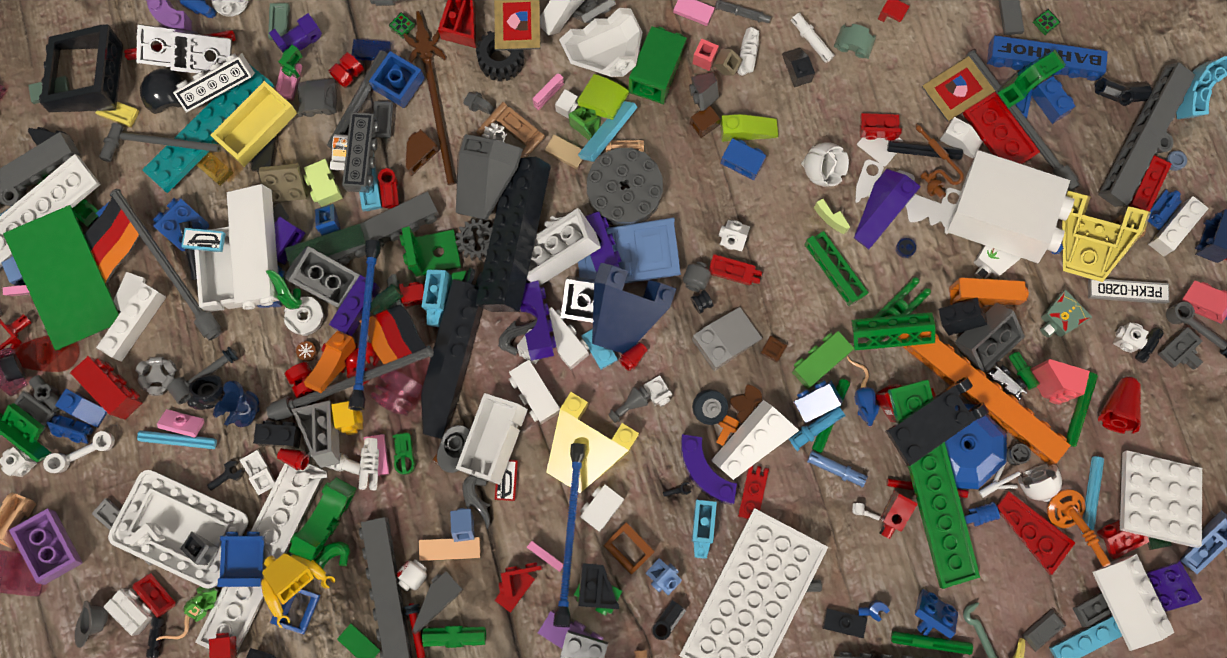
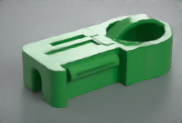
[392,433,415,475]

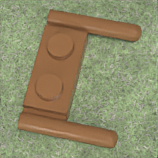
[476,102,545,158]

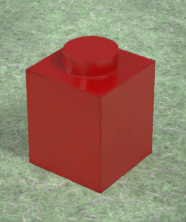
[209,633,237,658]

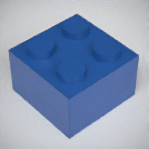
[369,51,425,108]

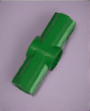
[422,626,486,648]

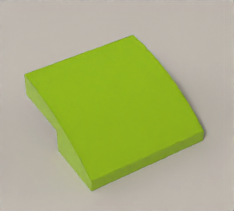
[577,74,629,120]

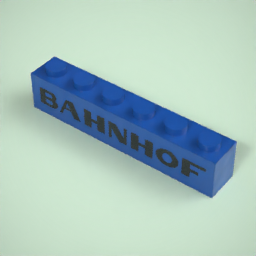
[987,35,1108,81]

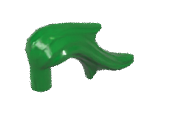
[266,270,302,310]
[314,542,350,569]

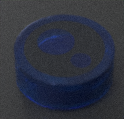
[896,238,916,258]

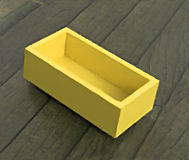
[210,81,297,167]

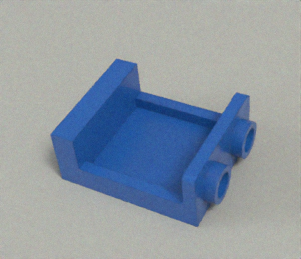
[217,532,265,587]

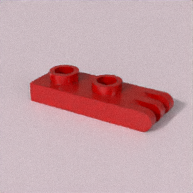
[737,465,769,519]

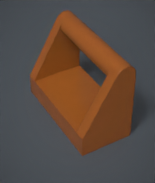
[603,522,654,575]

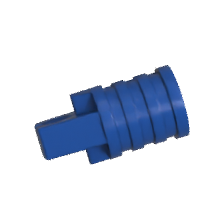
[964,502,1000,527]

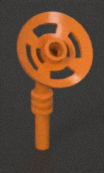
[1047,489,1111,567]

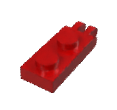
[709,254,763,285]

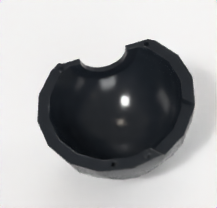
[140,68,185,114]

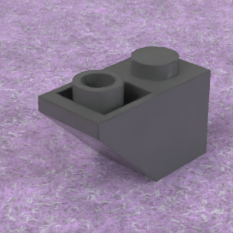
[689,73,719,111]

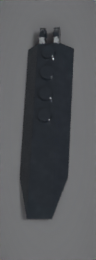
[421,268,483,439]

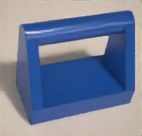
[270,588,321,634]

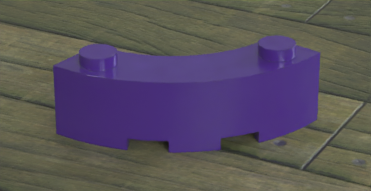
[681,434,737,505]

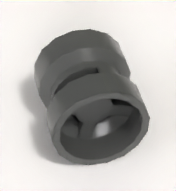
[1007,444,1031,465]

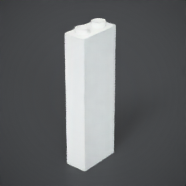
[227,184,279,310]

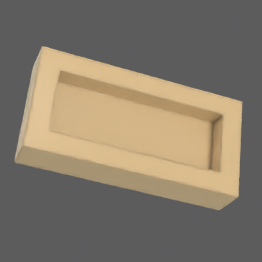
[545,135,584,170]

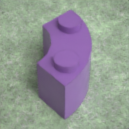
[146,0,192,31]

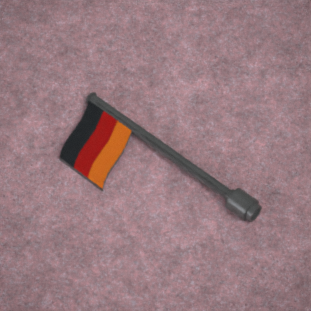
[84,189,222,341]
[266,305,434,421]

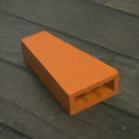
[949,278,1029,306]

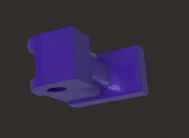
[269,13,322,53]

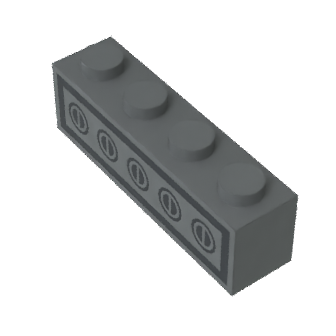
[342,112,380,193]

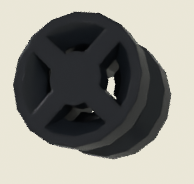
[691,290,714,314]

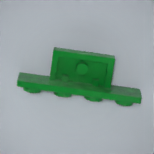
[0,403,52,462]

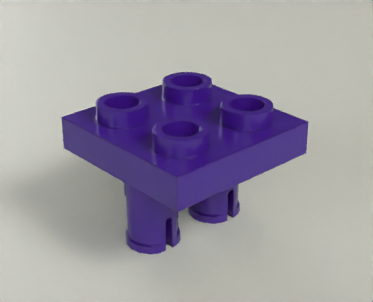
[1146,561,1202,612]

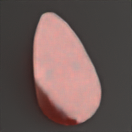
[9,335,79,372]

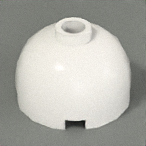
[1018,464,1062,502]

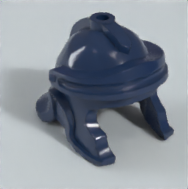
[213,380,260,427]

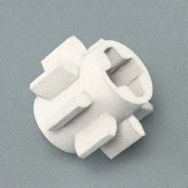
[482,123,507,142]

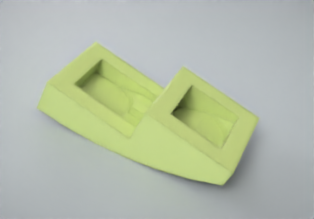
[814,199,850,234]

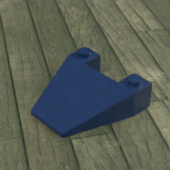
[592,263,676,354]

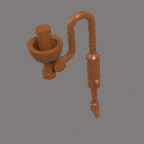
[916,124,964,199]

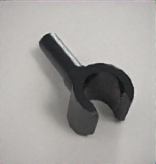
[663,482,691,497]

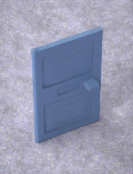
[578,217,681,283]

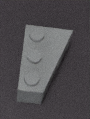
[291,401,340,468]

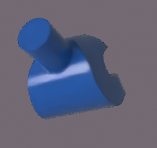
[858,600,890,622]

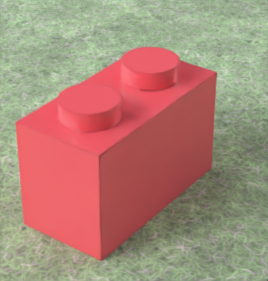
[1183,280,1227,324]

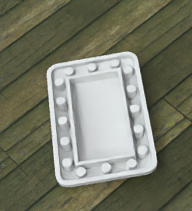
[108,470,248,589]

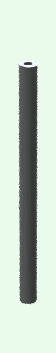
[120,132,221,152]

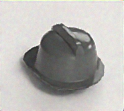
[437,425,470,473]
[75,600,109,648]

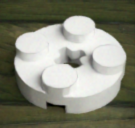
[284,296,325,336]

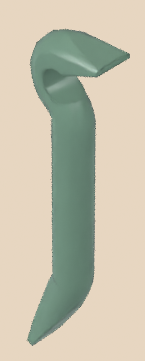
[963,602,997,658]

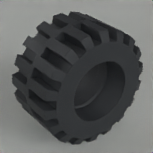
[476,30,525,82]

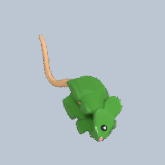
[156,586,218,640]

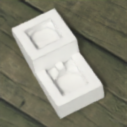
[240,449,276,495]

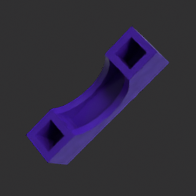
[520,281,557,361]

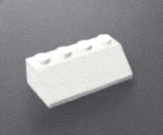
[527,208,601,286]
[1092,554,1175,651]

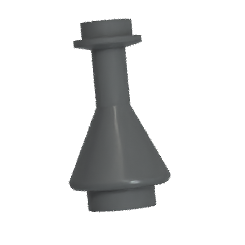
[608,386,650,423]

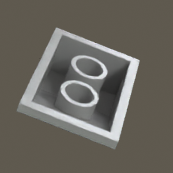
[692,307,763,371]

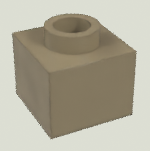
[713,49,742,76]

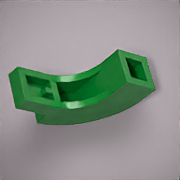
[998,49,1066,108]

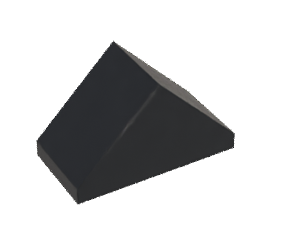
[180,531,219,565]

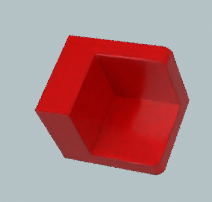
[878,0,910,22]

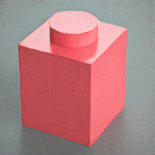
[693,39,719,71]

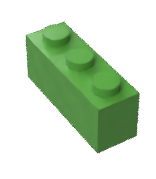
[792,331,854,389]

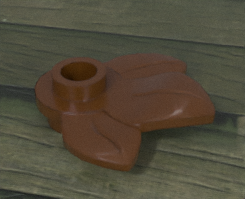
[730,385,763,424]

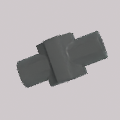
[29,375,61,412]

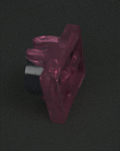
[0,347,28,396]

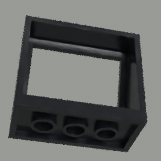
[39,24,123,113]

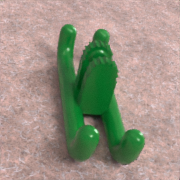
[873,277,931,341]

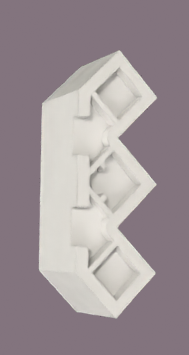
[559,8,643,77]

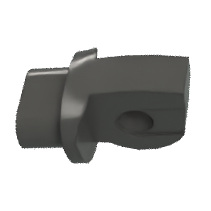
[463,92,494,115]

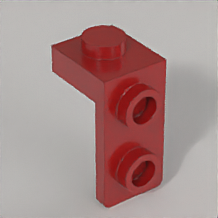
[499,562,543,598]

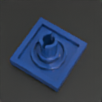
[915,589,958,639]

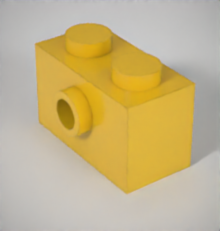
[331,401,363,435]

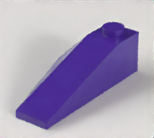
[854,169,921,250]

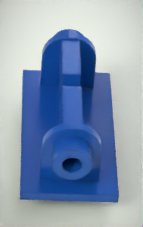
[1148,190,1182,230]
[46,415,93,444]

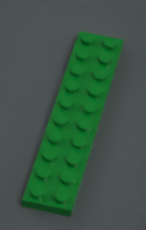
[888,380,980,589]

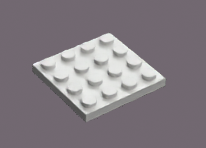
[1120,450,1202,548]

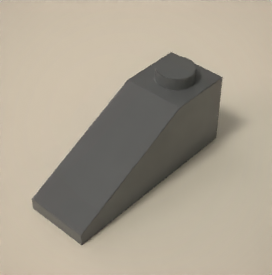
[413,572,463,635]

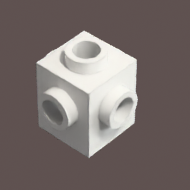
[718,220,750,251]
[1113,322,1148,353]
[0,447,37,477]

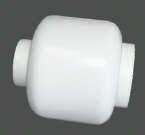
[397,559,427,591]

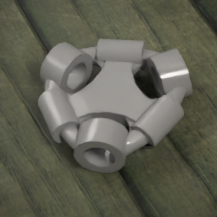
[136,357,177,396]

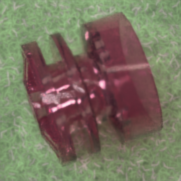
[370,370,423,416]

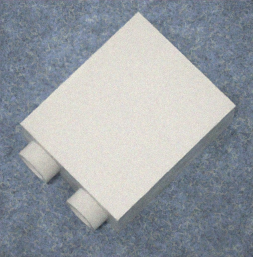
[947,150,1075,263]

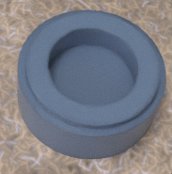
[1165,151,1187,171]

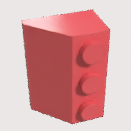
[1030,359,1090,405]

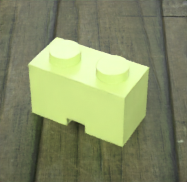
[303,159,343,207]

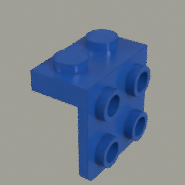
[152,197,209,251]

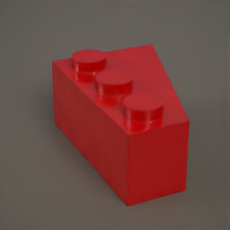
[438,0,476,48]

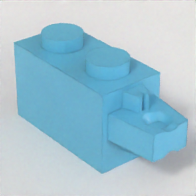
[421,270,452,327]
[691,500,717,559]

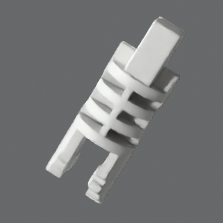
[738,27,759,76]
[359,438,379,490]

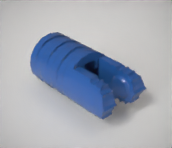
[180,0,216,18]

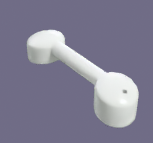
[43,431,115,473]

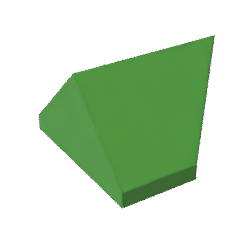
[569,107,601,140]

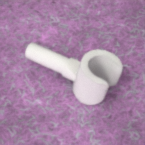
[298,472,327,485]
[852,503,880,520]

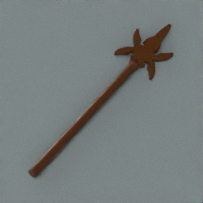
[403,11,455,186]

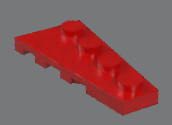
[996,491,1075,575]

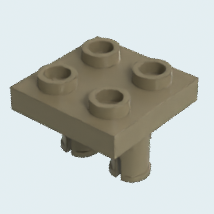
[259,164,307,202]

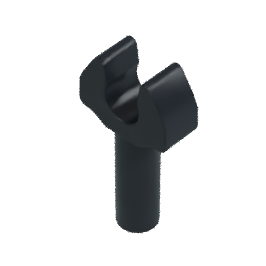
[207,461,244,491]

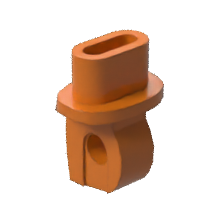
[716,415,739,446]

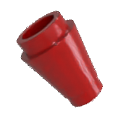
[619,342,648,371]
[277,448,309,470]

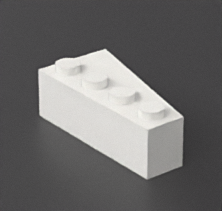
[711,400,799,480]

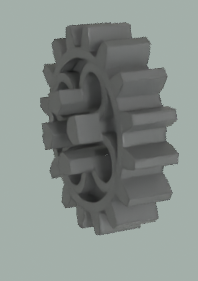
[455,219,493,261]

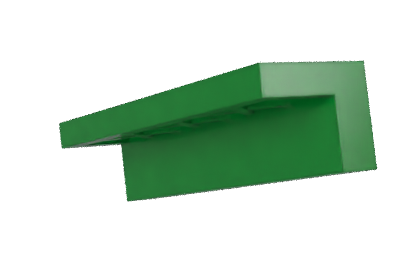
[804,231,869,307]
[851,312,935,351]

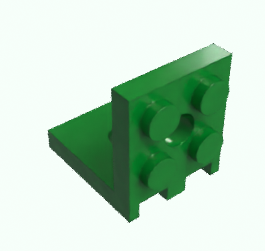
[400,227,462,277]

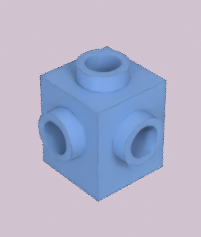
[646,558,682,595]

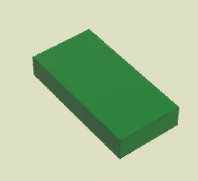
[337,623,381,658]

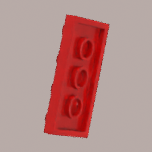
[963,92,1040,164]

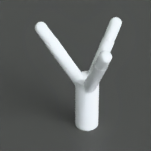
[978,464,1021,498]

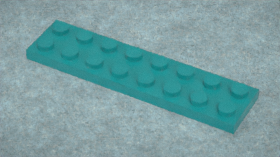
[142,64,274,193]

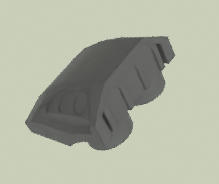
[297,79,337,117]

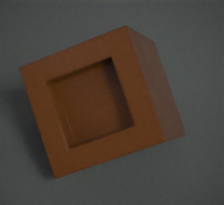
[690,106,720,138]

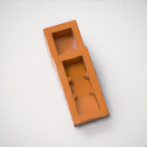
[304,331,356,394]

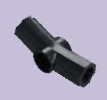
[1095,78,1152,106]

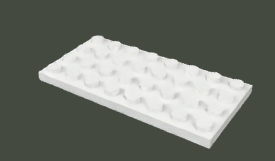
[679,508,828,658]

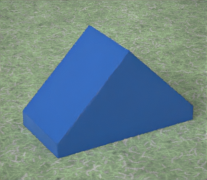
[315,204,342,237]

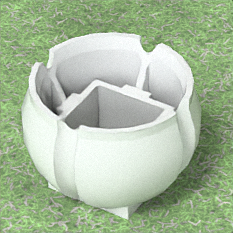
[801,142,849,187]

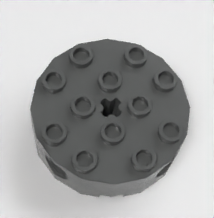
[587,148,663,226]

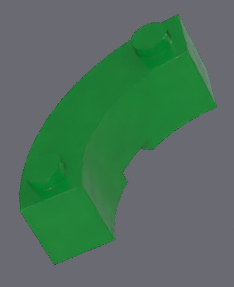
[289,477,357,561]

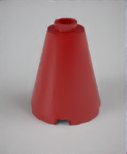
[1098,377,1141,434]

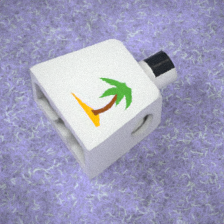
[974,245,1021,279]

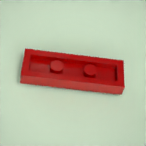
[1129,155,1172,211]

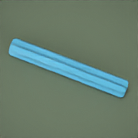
[137,430,217,449]
[1081,456,1104,534]

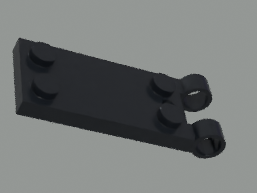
[885,377,989,466]

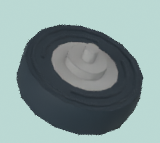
[692,389,728,425]

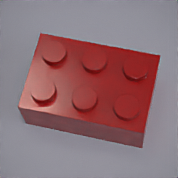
[70,356,143,420]

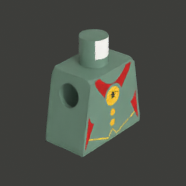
[1040,290,1092,338]

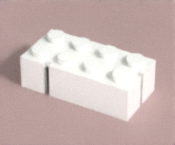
[195,227,241,312]
[456,393,528,485]

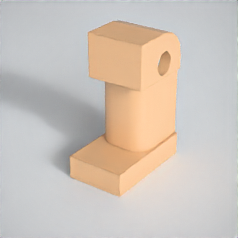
[0,492,36,549]

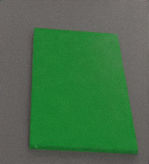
[3,205,119,351]

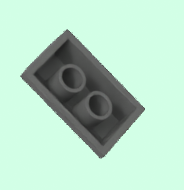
[284,246,360,308]
[955,303,1025,374]

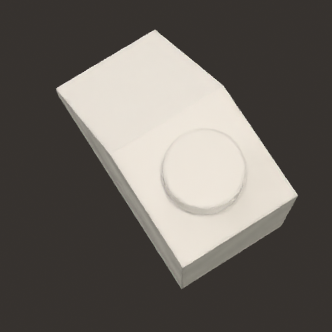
[940,117,983,158]

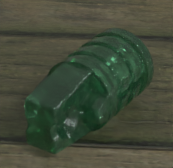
[370,283,404,315]

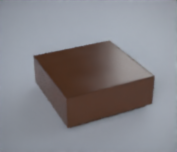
[760,336,787,363]

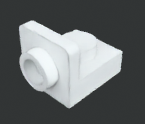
[643,375,672,407]
[127,523,165,547]

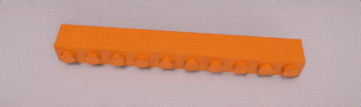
[898,331,1071,466]

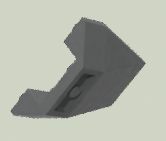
[456,134,523,220]

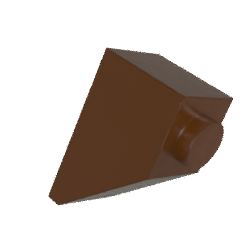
[406,129,439,176]

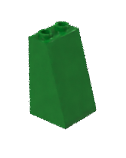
[629,26,687,105]

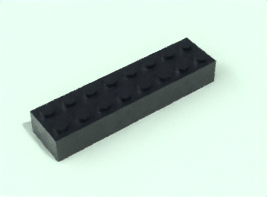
[475,156,551,312]

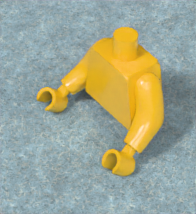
[261,554,335,628]

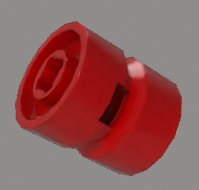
[328,52,364,88]
[284,362,315,398]

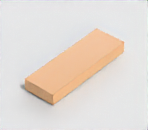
[419,537,481,561]

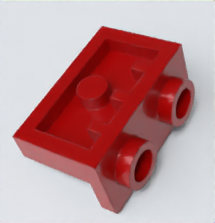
[860,113,902,141]
[1097,520,1149,560]

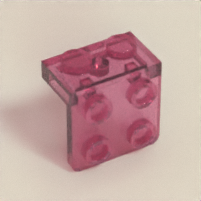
[0,550,43,597]

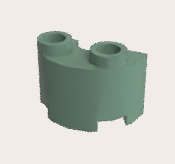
[834,24,876,59]

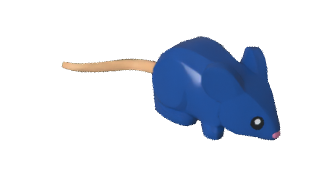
[847,356,880,427]

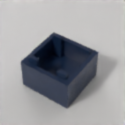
[1195,209,1227,263]

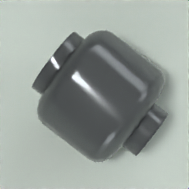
[683,262,711,292]

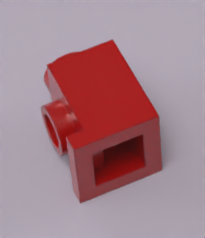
[399,282,425,307]

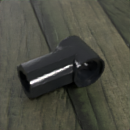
[651,600,686,640]

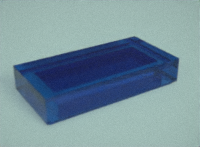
[352,39,391,60]

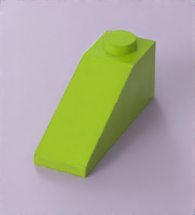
[720,114,778,142]

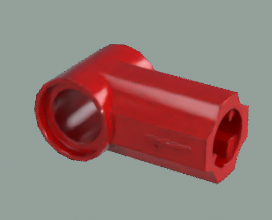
[378,168,399,209]

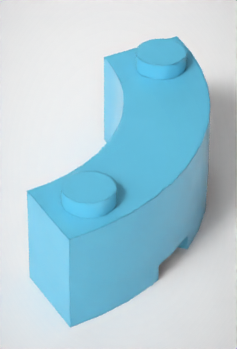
[1176,56,1227,119]

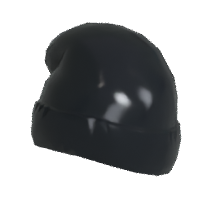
[187,374,224,410]

